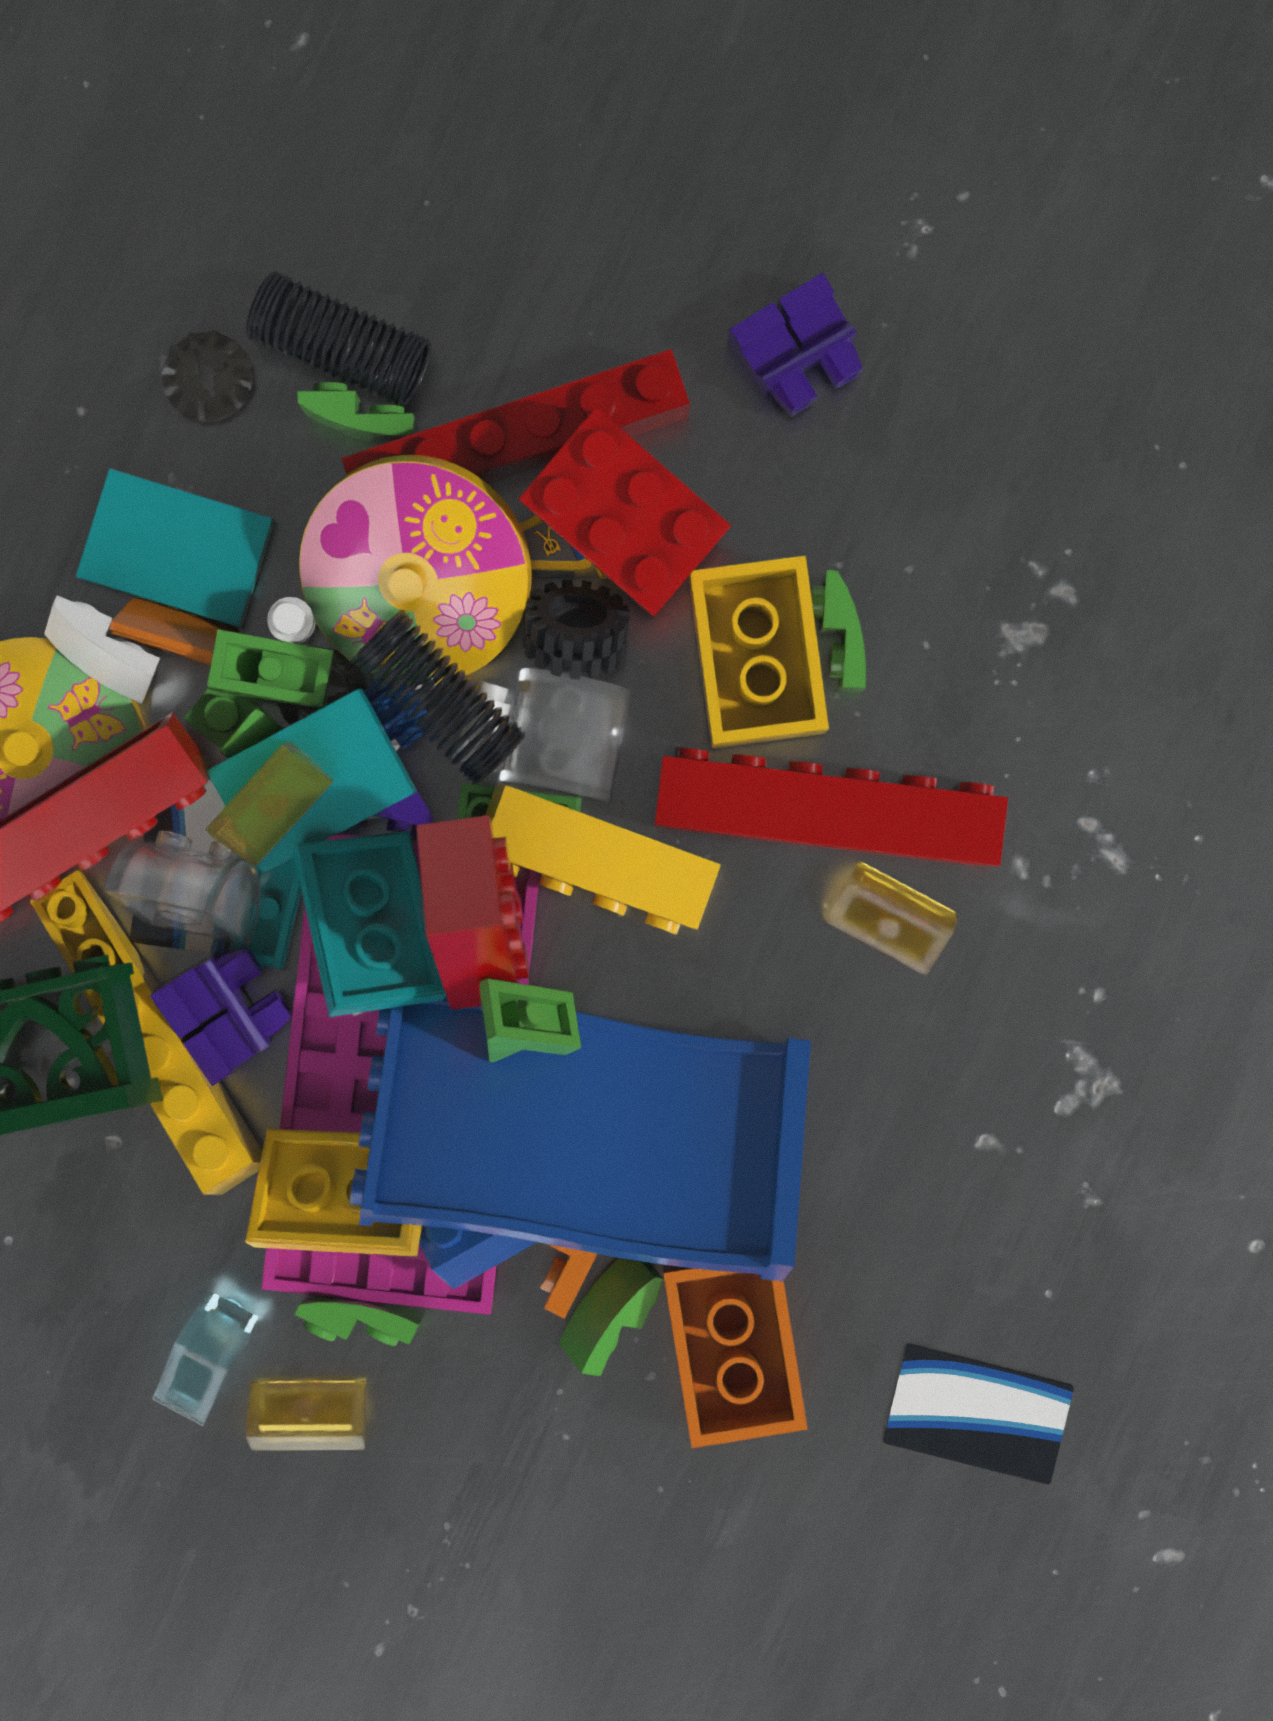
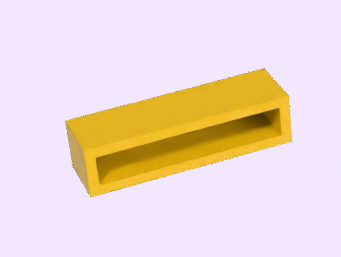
[485,783,721,935]

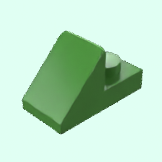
[207,629,334,709]
[183,688,285,759]
[479,979,581,1062]

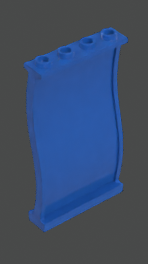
[350,996,811,1282]

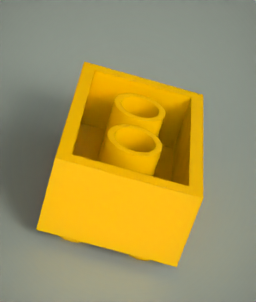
[688,555,829,749]

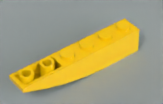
[30,870,262,1195]

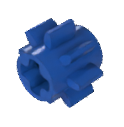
[363,677,428,749]

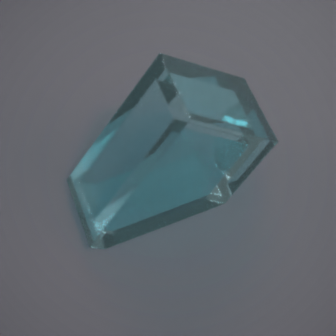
[153,1290,259,1426]

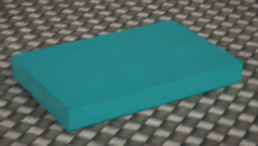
[75,468,275,629]
[206,688,417,874]
[293,831,446,1017]

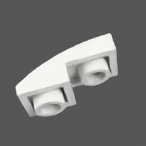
[44,596,160,704]

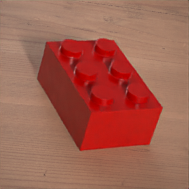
[517,407,732,616]
[416,815,529,1010]

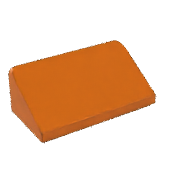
[109,598,240,666]

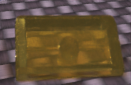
[205,741,334,867]
[826,862,958,976]
[246,1380,366,1450]

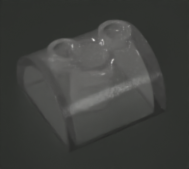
[499,668,632,803]
[104,831,260,945]

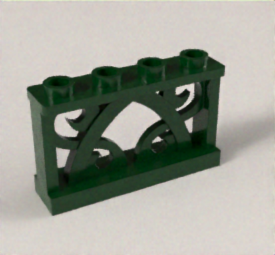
[0,955,163,1136]

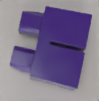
[727,272,863,417]
[150,945,293,1086]

